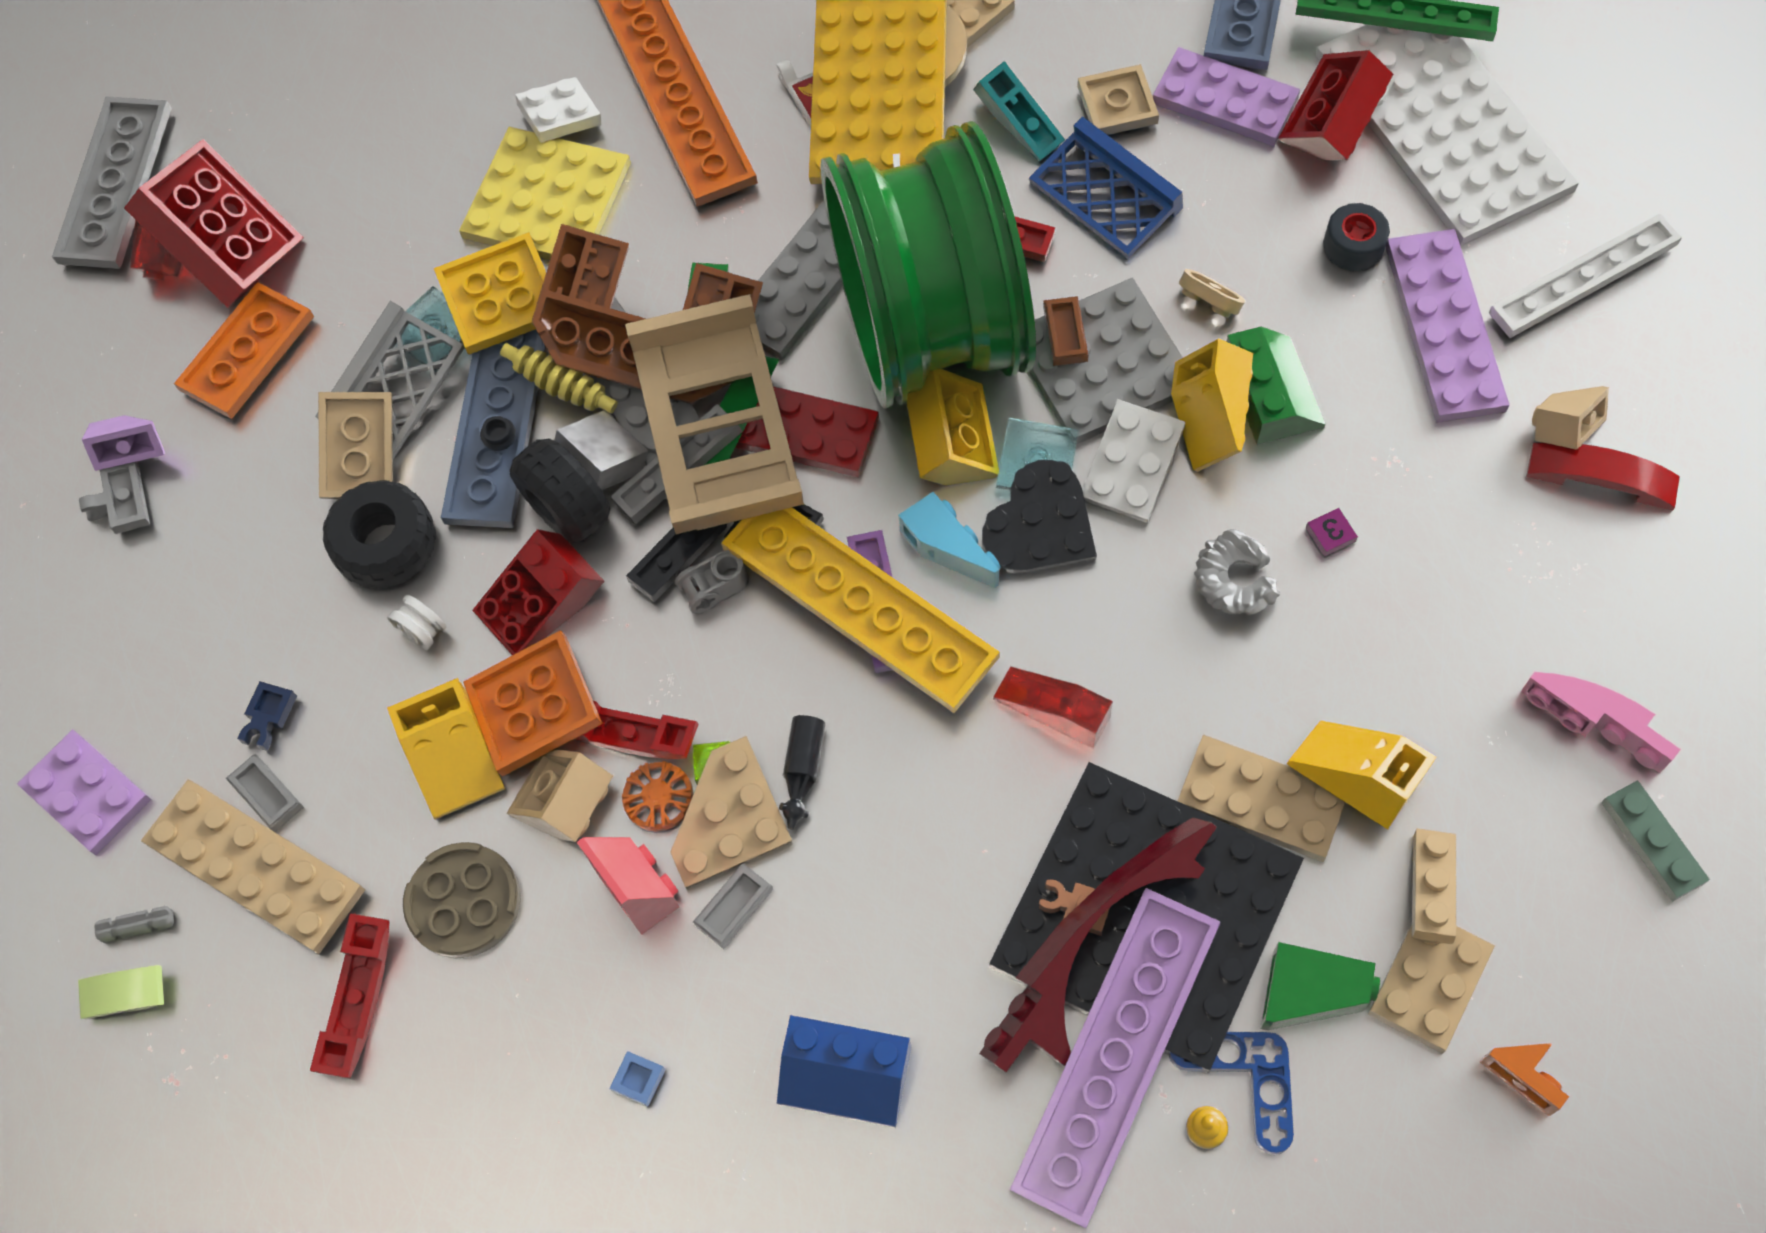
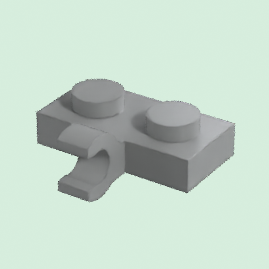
[79,462,150,534]

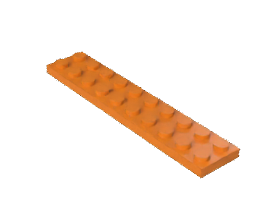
[597,0,758,207]

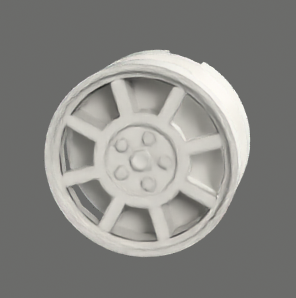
[387,595,447,650]

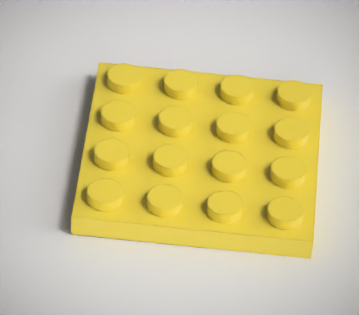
[459,127,631,260]

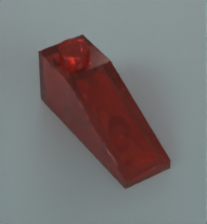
[993,666,1113,749]

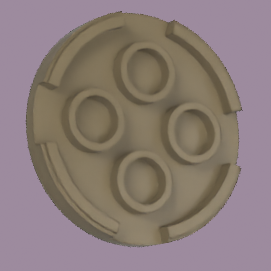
[403,842,521,958]

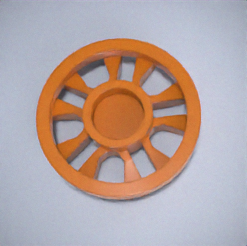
[622,761,694,832]

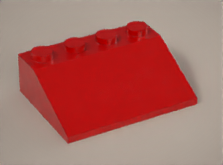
[124,139,304,308]

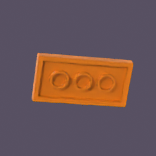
[173,282,314,419]

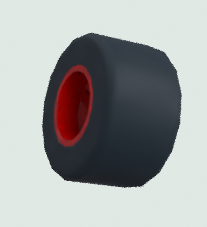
[1323,203,1390,271]

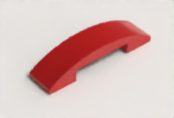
[1526,442,1680,511]
[575,701,699,759]
[310,913,390,1078]

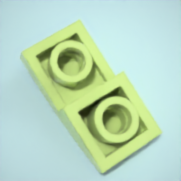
[78,965,164,1019]

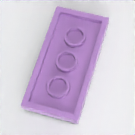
[1153,47,1300,146]

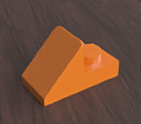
[1480,1043,1569,1116]

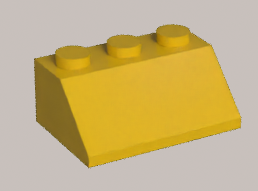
[907,369,1000,486]

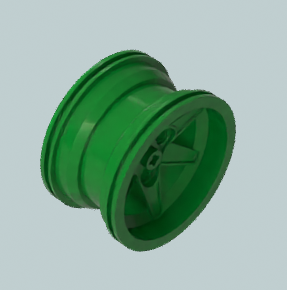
[820,121,1036,409]

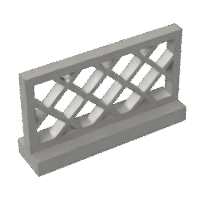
[315,301,465,460]

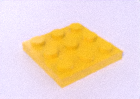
[433,232,546,355]

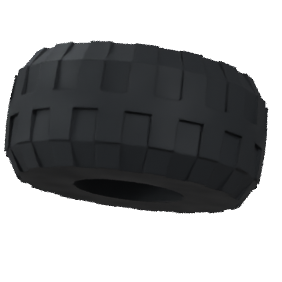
[509,438,610,543]
[322,480,436,589]

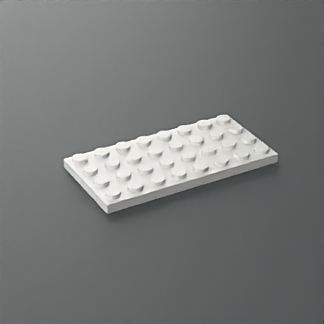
[1315,24,1579,245]

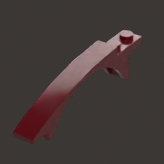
[979,818,1217,1072]

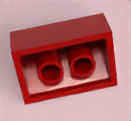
[1278,50,1394,161]

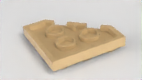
[670,736,792,889]

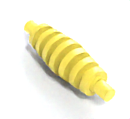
[500,343,618,414]

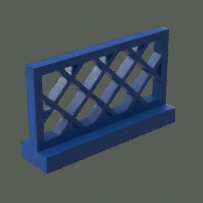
[1029,116,1183,259]

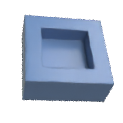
[609,1051,666,1107]

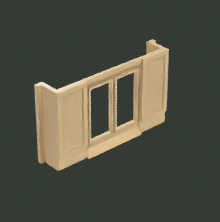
[625,294,804,534]

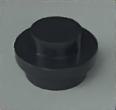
[480,416,516,451]

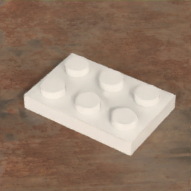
[1082,399,1185,523]

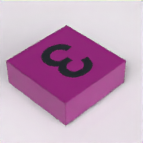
[1306,508,1358,557]

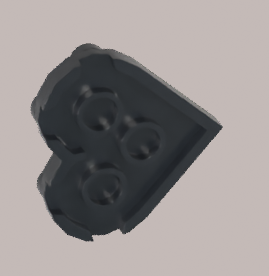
[982,460,1097,573]

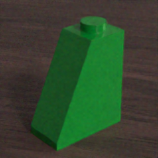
[1260,942,1380,1031]

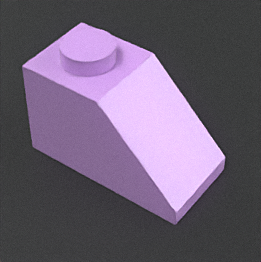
[82,415,165,471]

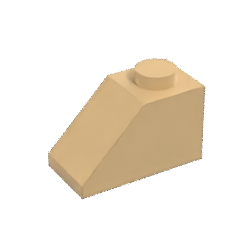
[1532,386,1609,449]

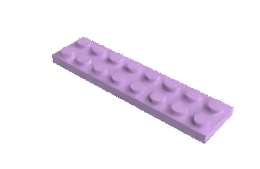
[1010,888,1221,1228]

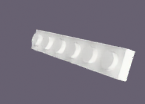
[1489,213,1682,338]

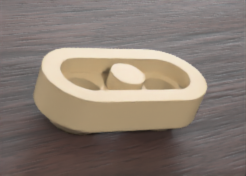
[1179,269,1245,317]

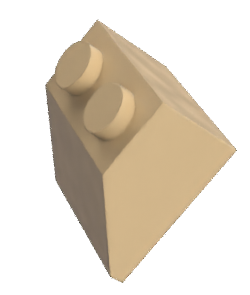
[507,750,613,842]

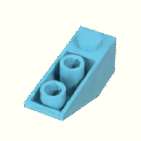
[898,492,1001,588]

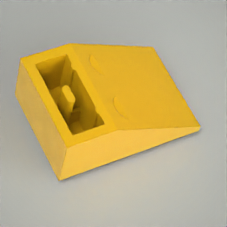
[1171,338,1253,472]
[387,678,505,820]
[1287,720,1437,830]

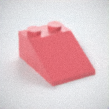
[577,837,679,935]

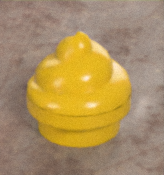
[1186,1106,1228,1149]

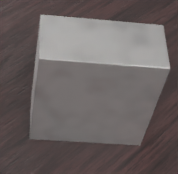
[554,410,648,490]

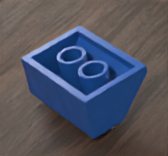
[777,1015,911,1128]

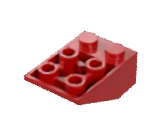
[472,529,605,655]

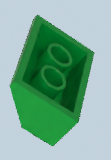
[1226,326,1326,445]

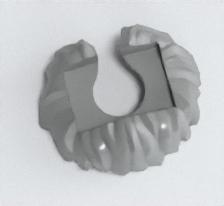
[1194,529,1280,615]

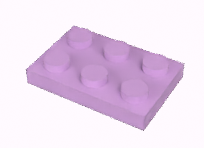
[17,729,152,855]

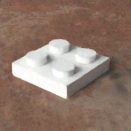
[515,77,602,143]

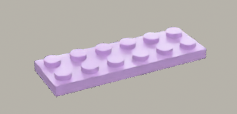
[1385,229,1510,422]

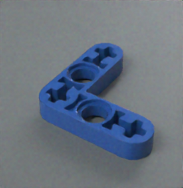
[1169,1032,1294,1155]

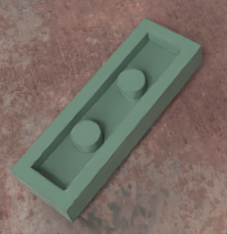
[1601,780,1710,902]

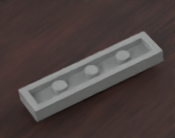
[610,404,742,524]

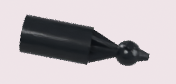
[779,715,826,830]

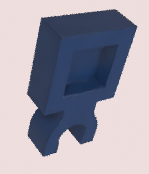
[237,681,297,751]

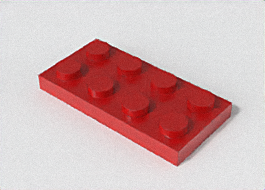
[735,386,879,478]

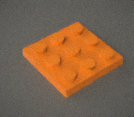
[463,630,602,777]

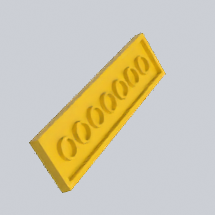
[721,507,1000,713]

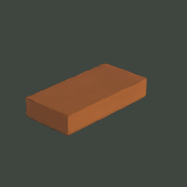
[1043,296,1089,366]

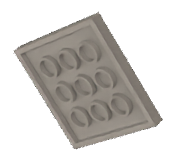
[1030,277,1183,446]

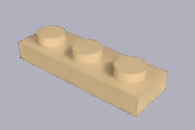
[1412,828,1456,944]

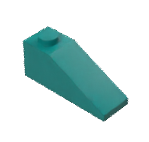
[973,61,1065,162]

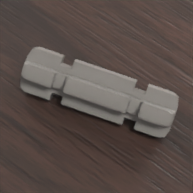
[94,906,174,943]

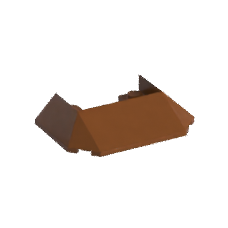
[532,224,763,404]

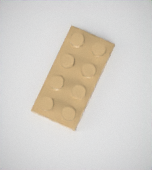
[1178,735,1345,862]

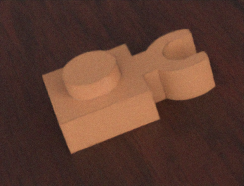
[1039,880,1110,936]

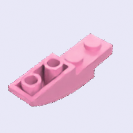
[1521,672,1681,773]

